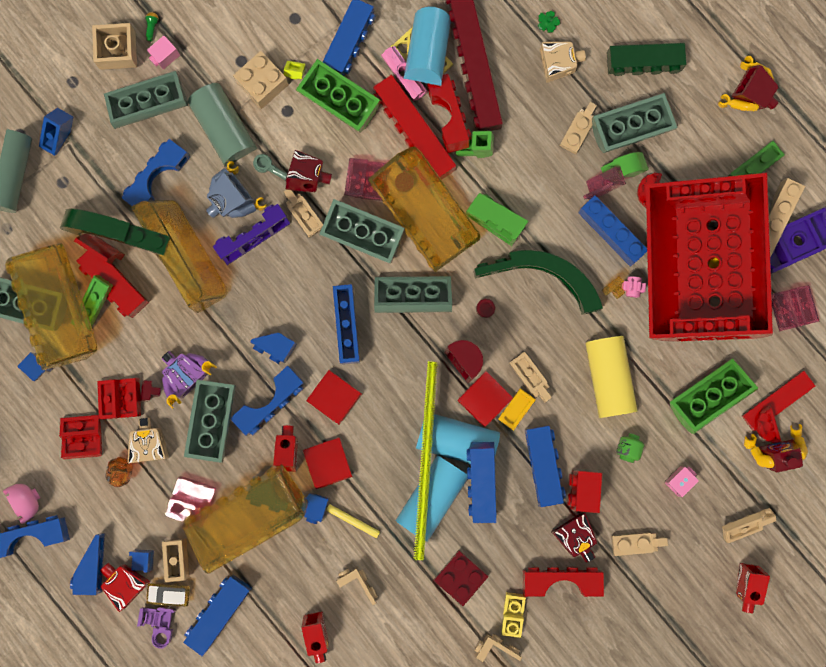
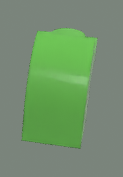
[456,131,494,158]
[601,152,649,185]

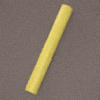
[326,504,380,538]

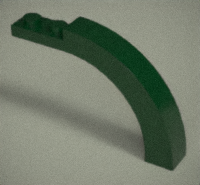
[60,208,171,256]
[473,250,603,315]

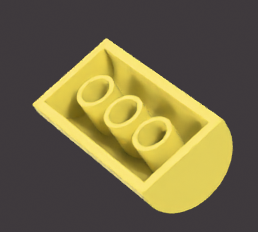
[585,336,638,418]

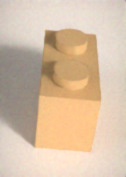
[162,538,189,582]

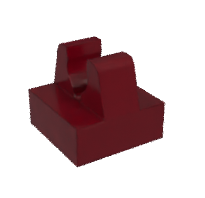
[140,380,161,402]

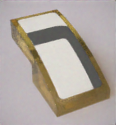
[146,583,190,606]

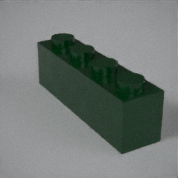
[607,43,687,76]

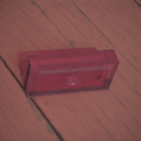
[583,166,626,200]

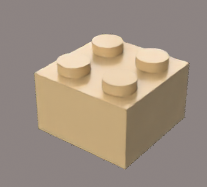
[92,23,137,70]
[233,51,289,109]

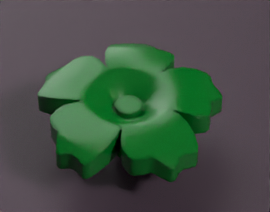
[538,10,560,33]

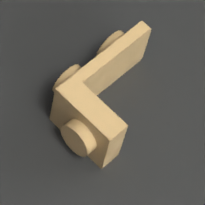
[336,567,378,605]
[474,634,522,662]

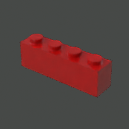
[76,250,149,318]

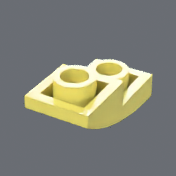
[501,592,526,638]

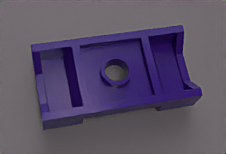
[212,204,290,266]
[770,207,826,274]

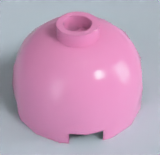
[2,484,40,524]

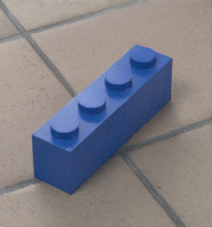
[323,0,376,76]
[578,195,647,267]
[333,284,360,365]
[525,426,566,507]
[467,442,497,523]
[183,574,252,656]

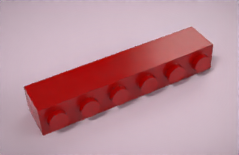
[373,74,456,183]

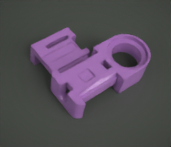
[137,606,176,648]

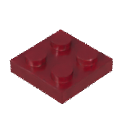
[434,550,489,606]

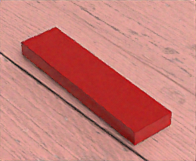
[741,371,816,431]

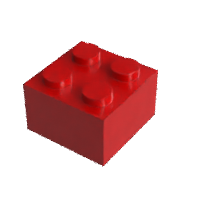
[567,470,602,513]

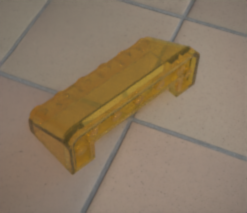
[368,147,480,272]
[131,200,227,313]
[5,243,97,370]
[182,464,308,574]

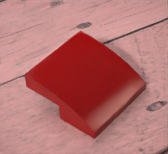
[74,234,125,265]
[306,370,362,425]
[457,371,513,427]
[97,378,141,419]
[59,415,102,460]
[303,437,352,489]

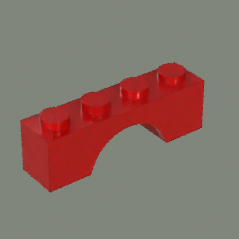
[427,74,472,153]
[523,567,604,597]

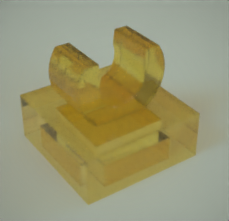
[602,276,625,299]

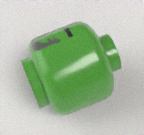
[616,433,645,463]

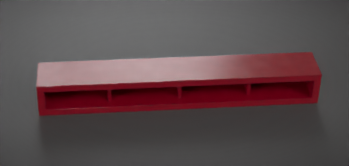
[445,0,503,131]

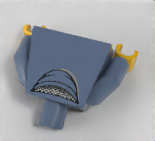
[206,161,267,218]

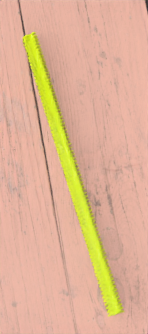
[413,361,438,560]

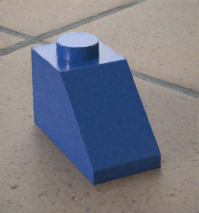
[39,108,74,156]

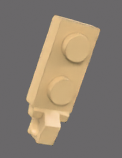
[560,102,597,155]
[284,190,323,238]
[509,352,552,403]
[722,508,776,543]
[611,532,668,556]

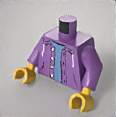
[161,351,217,409]

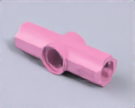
[381,46,427,101]

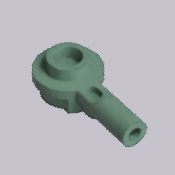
[253,154,288,181]

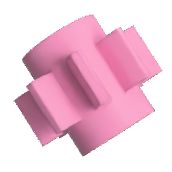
[622,277,646,298]

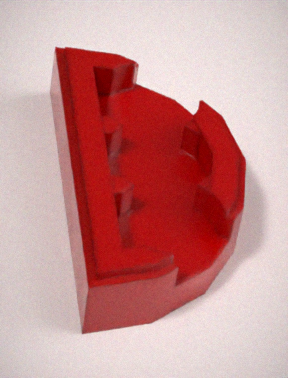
[637,173,662,208]
[756,406,782,443]

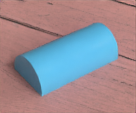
[404,7,451,86]
[416,414,500,464]
[395,455,468,542]

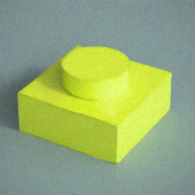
[283,61,306,79]

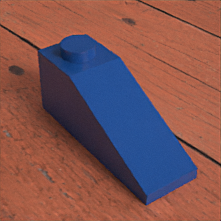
[70,533,105,595]

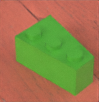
[465,193,528,247]

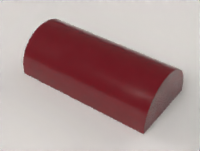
[444,340,483,383]

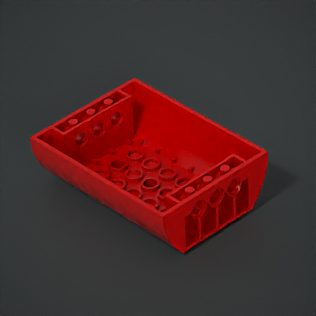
[646,173,773,342]

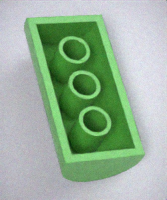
[296,59,380,132]
[670,359,758,434]

